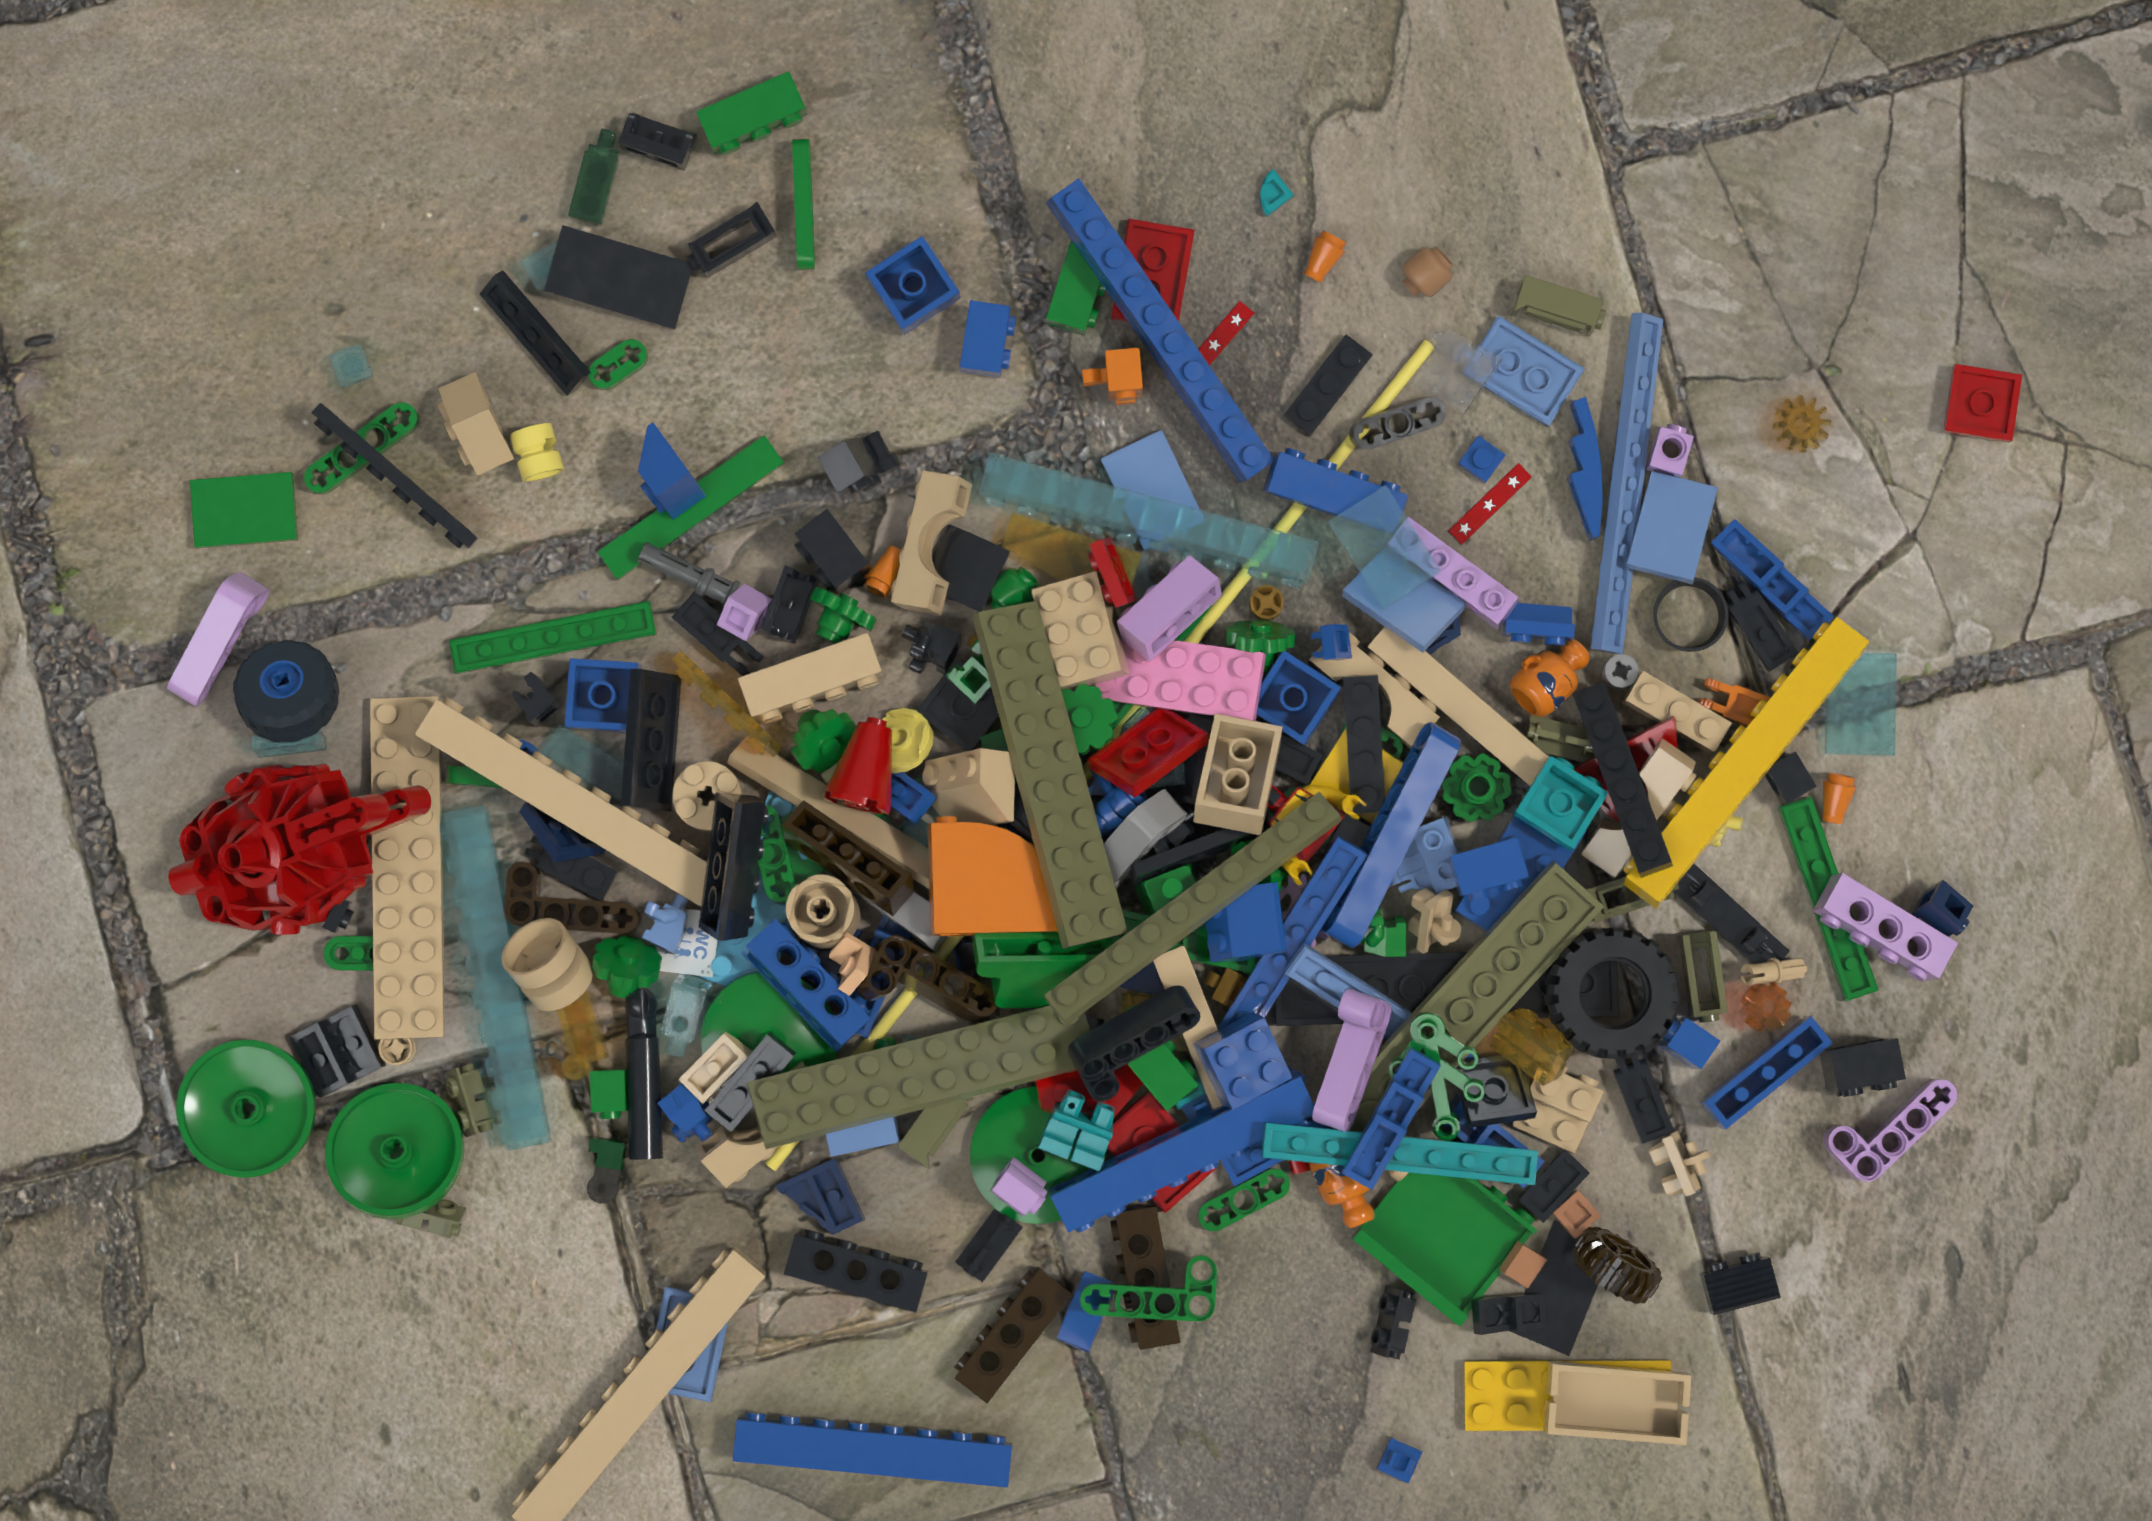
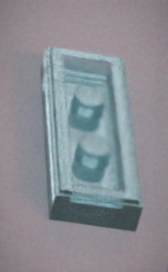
[542,724,624,802]

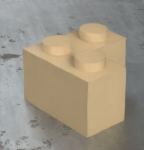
[437,372,514,475]

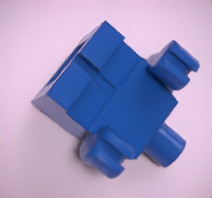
[657,1083,713,1143]

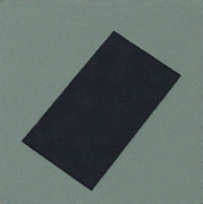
[1510,1220,1598,1356]

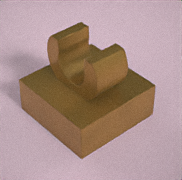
[1203,968,1247,1007]

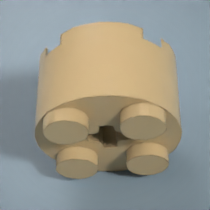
[672,761,744,832]
[786,875,860,949]

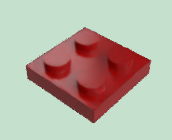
[1943,364,2023,443]
[1088,537,1138,608]

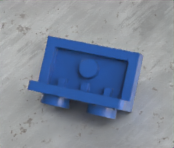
[1502,603,1575,646]

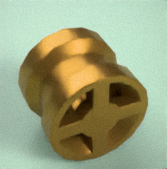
[1249,585,1284,621]

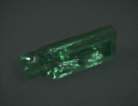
[568,128,620,226]

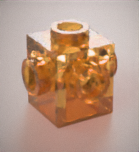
[1739,982,1792,1033]

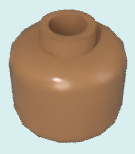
[1403,246,1453,297]

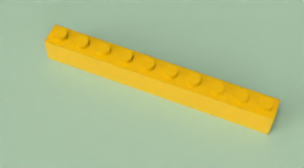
[1624,617,1870,909]

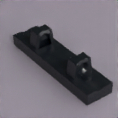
[1129,826,1264,886]
[1674,864,1790,964]

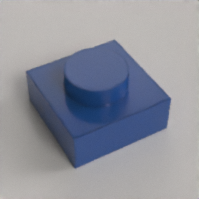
[1458,435,1506,484]

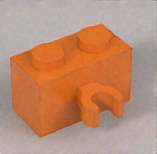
[1082,348,1143,406]

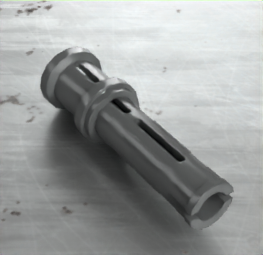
[637,541,741,608]

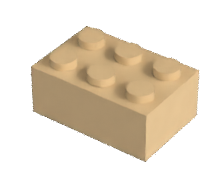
[1031,571,1130,691]
[1193,713,1283,835]

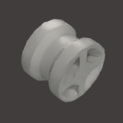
[1602,654,1639,690]

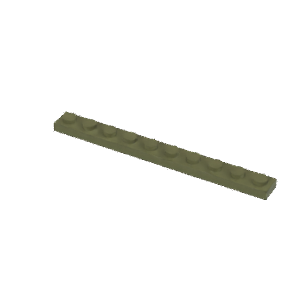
[1044,791,1342,1025]

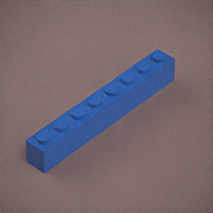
[1049,1070,1314,1233]
[733,1412,1012,1488]

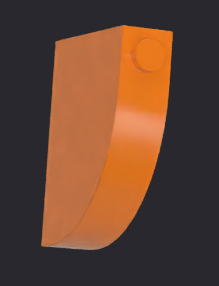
[927,816,1058,936]

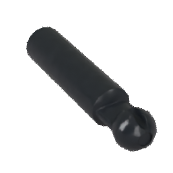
[624,988,663,1160]

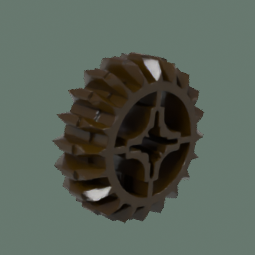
[1571,1227,1662,1304]

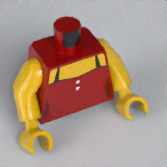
[1266,784,1366,886]

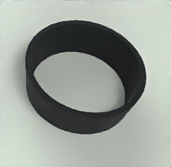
[1653,577,1728,652]

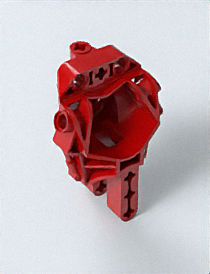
[168,763,432,935]

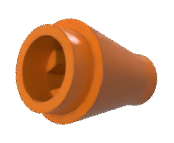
[1303,230,1347,283]
[863,545,901,599]
[1822,772,1857,824]

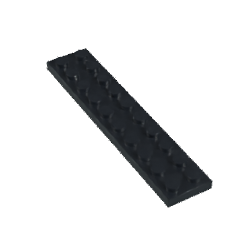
[1275,952,1619,1026]

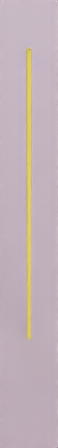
[765,340,1435,1172]

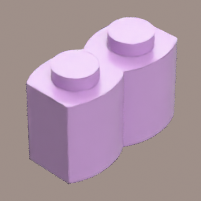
[990,1157,1048,1217]

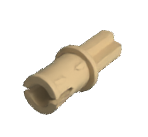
[1741,958,1807,986]

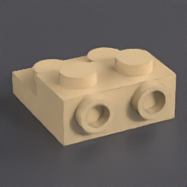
[1511,1060,1604,1154]

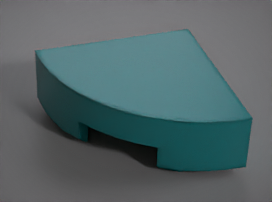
[1260,169,1294,217]

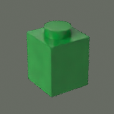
[590,1070,628,1119]

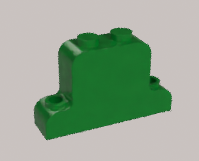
[972,932,1112,1008]

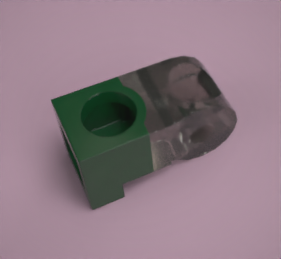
[587,1136,628,1204]

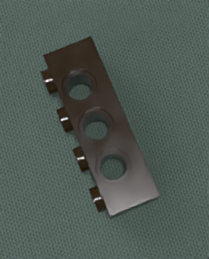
[782,800,914,916]
[1110,1205,1180,1350]
[954,1267,1072,1404]

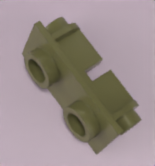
[1526,715,1594,762]
[445,1063,495,1137]
[393,1200,466,1238]

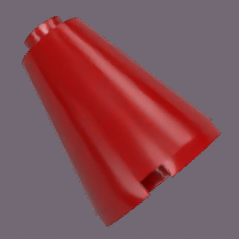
[823,717,892,815]

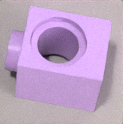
[1645,424,1694,478]
[717,583,772,641]

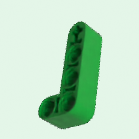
[1080,1254,1217,1322]

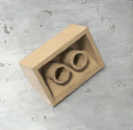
[922,748,1015,825]

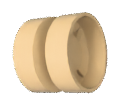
[501,918,594,1011]

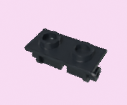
[955,1208,1023,1283]
[1370,1285,1417,1360]

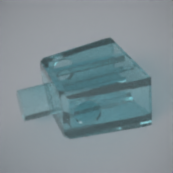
[660,974,714,1057]

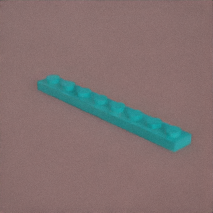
[1261,1122,1538,1185]

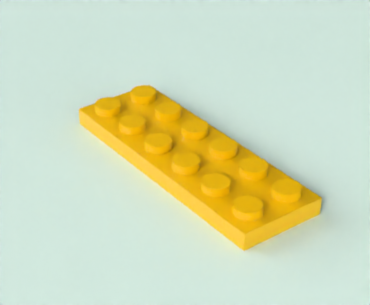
[1463,1360,1671,1431]

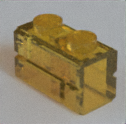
[1490,1007,1574,1086]

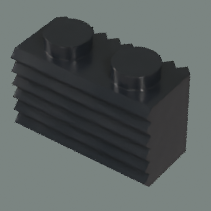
[1700,1252,1781,1315]

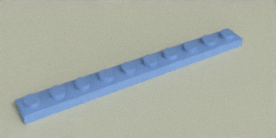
[1591,312,1663,654]

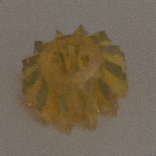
[1772,395,1831,454]

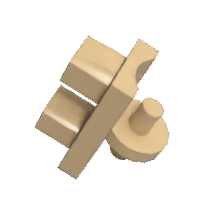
[1408,888,1461,954]
[1649,1131,1711,1197]

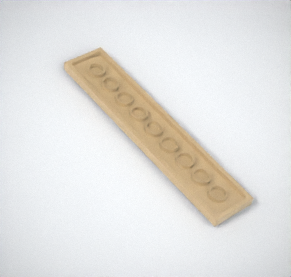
[370,696,445,1040]

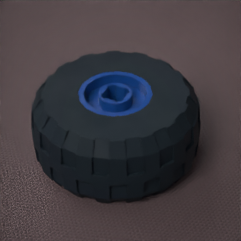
[233,640,340,743]

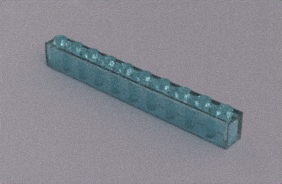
[979,453,1319,589]
[439,805,552,1151]

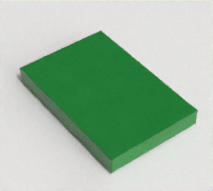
[190,472,298,549]

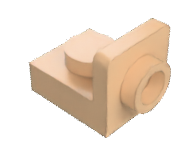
[829,933,875,996]

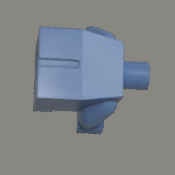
[642,894,688,955]

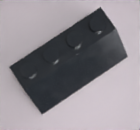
[698,792,768,941]

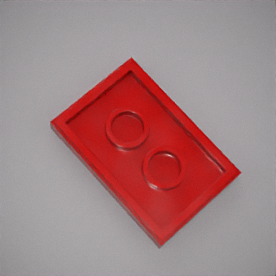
[1111,218,1195,322]
[1087,708,1209,798]
[1107,1090,1217,1213]

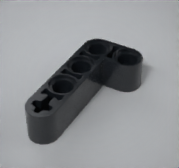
[1067,985,1201,1102]

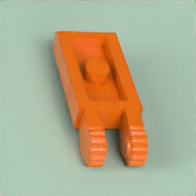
[1697,678,1771,727]

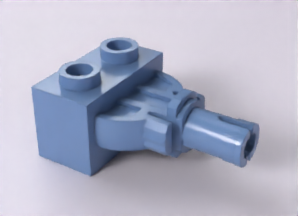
[1389,817,1461,894]

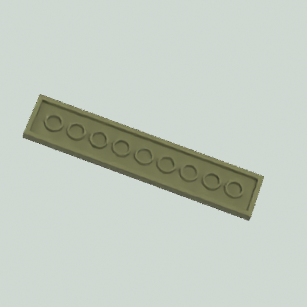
[972,601,1128,949]
[1336,860,1604,1132]
[747,1006,1090,1150]

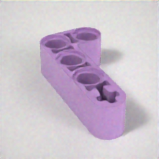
[167,572,270,707]
[1312,989,1391,1132]
[1823,1079,1957,1182]

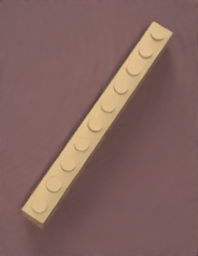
[415,697,707,907]
[511,1246,766,1521]

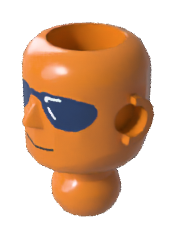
[1510,639,1590,717]
[1309,1162,1374,1228]

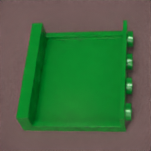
[1351,1172,1538,1327]

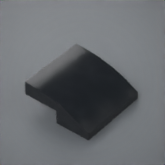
[932,524,1010,612]
[290,1004,387,1098]

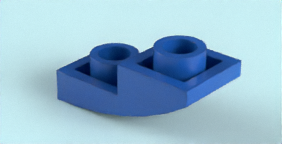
[1057,1271,1116,1353]

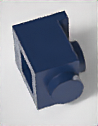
[1911,880,1973,937]

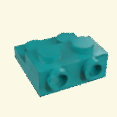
[1513,756,1608,852]

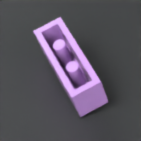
[1117,555,1222,662]

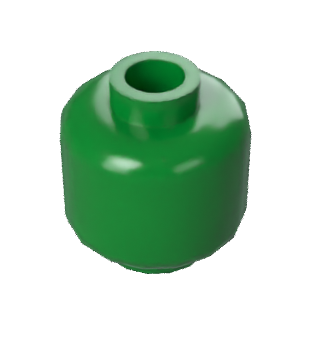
[990,567,1040,609]

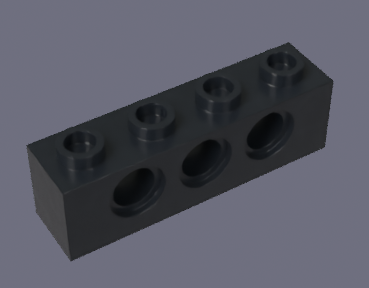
[784,1229,929,1313]

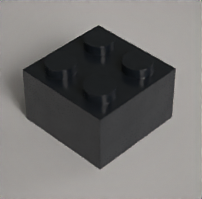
[794,509,871,595]
[1820,1038,1906,1097]

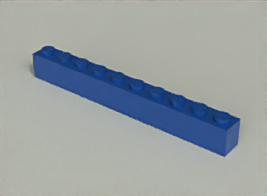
[1046,178,1275,483]

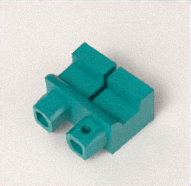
[1038,1090,1115,1171]

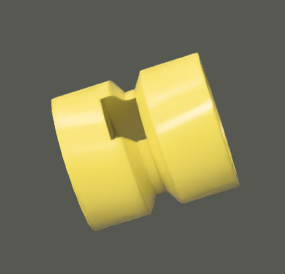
[509,423,565,482]

